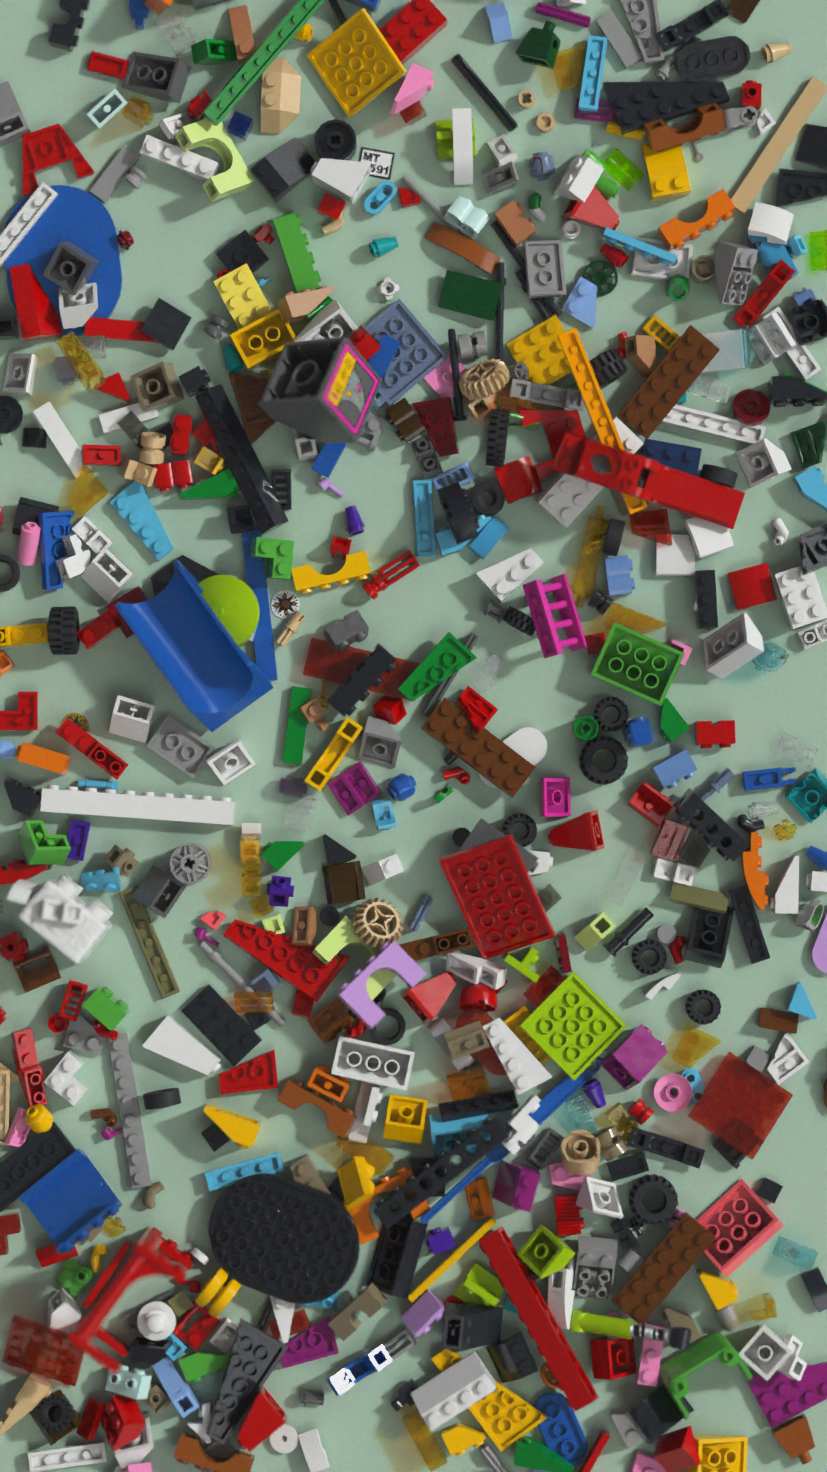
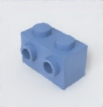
[652,749,697,789]

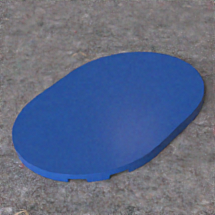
[4,185,122,338]

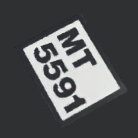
[359,147,395,180]

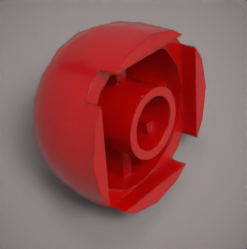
[459,983,497,1013]

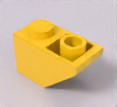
[441,1423,486,1456]

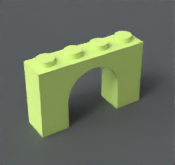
[174,118,254,202]
[312,916,396,1001]

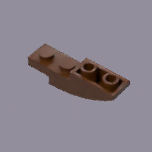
[399,928,474,961]

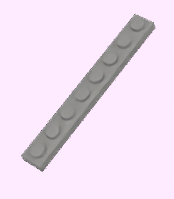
[108,1033,152,1189]

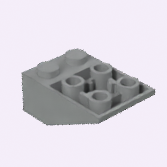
[0,81,31,147]
[714,241,758,306]
[573,1236,617,1300]

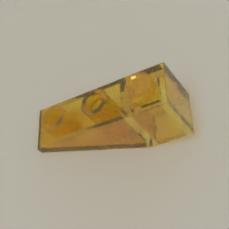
[56,331,105,393]
[335,1136,395,1176]

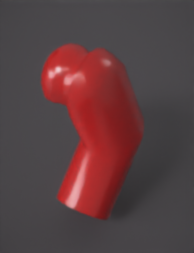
[616,332,628,360]
[442,767,470,785]
[669,936,687,964]
[346,1018,366,1039]
[92,1019,118,1040]

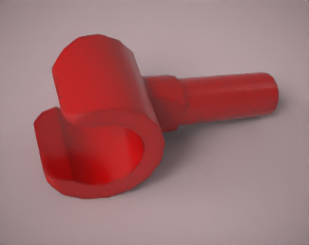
[174,1279,201,1293]

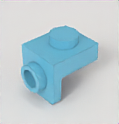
[372,798,396,830]

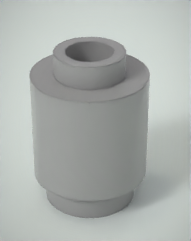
[715,1303,741,1332]

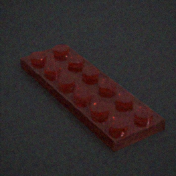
[303,637,420,702]

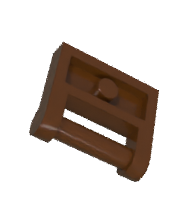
[12,946,62,993]

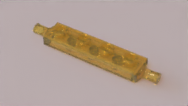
[572,506,608,608]

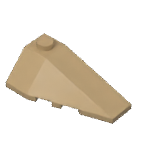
[0,1372,52,1435]

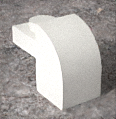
[55,534,90,579]
[777,1334,807,1381]

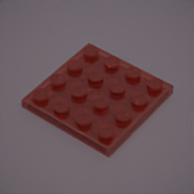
[687,1052,793,1160]
[2,1315,85,1386]

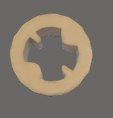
[518,90,535,109]

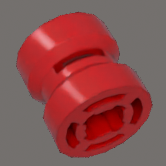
[361,573,388,600]
[48,1013,69,1033]
[627,1098,654,1125]

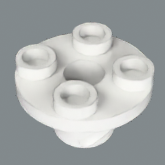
[137,1301,176,1341]

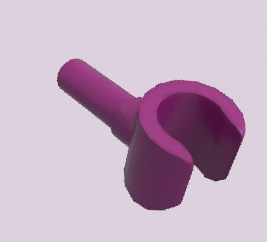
[195,927,220,947]
[101,1128,123,1140]

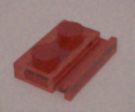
[650,817,691,863]

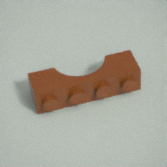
[644,103,725,152]
[277,1078,357,1138]
[173,1432,255,1472]

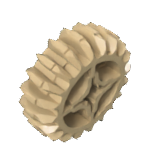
[458,359,510,400]
[352,897,404,950]

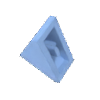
[485,2,512,44]

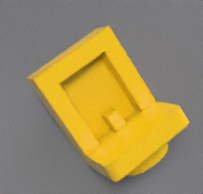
[193,445,225,476]

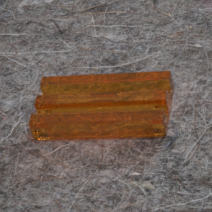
[234,991,275,1013]

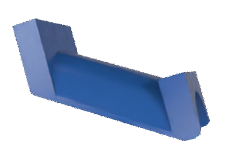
[115,559,274,732]

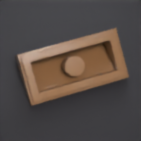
[292,906,318,947]

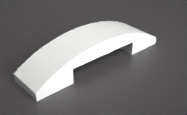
[452,107,473,185]
[7,879,42,905]

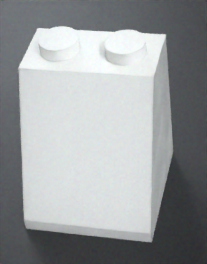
[310,158,371,205]

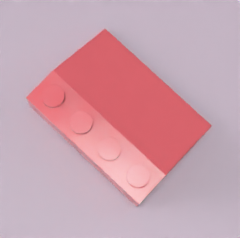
[696,1179,784,1277]

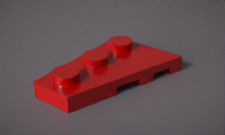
[219,1049,279,1094]

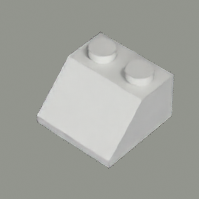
[738,1324,793,1381]

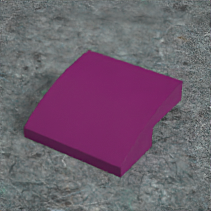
[327,761,382,816]

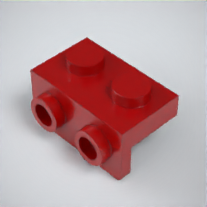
[627,782,675,827]

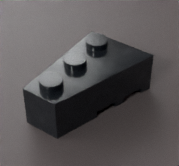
[437,482,480,544]

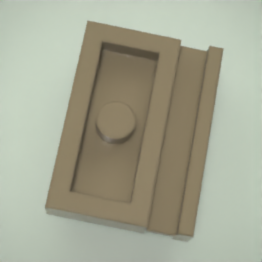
[444,1020,490,1060]

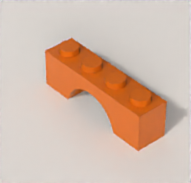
[657,189,735,251]

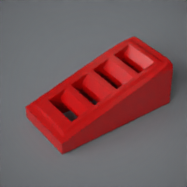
[58,980,88,1022]

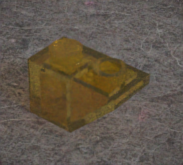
[122,97,154,128]

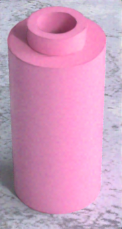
[17,522,41,566]

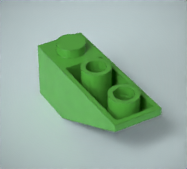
[178,1350,230,1383]

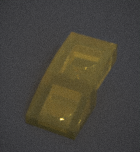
[604,1102,639,1142]

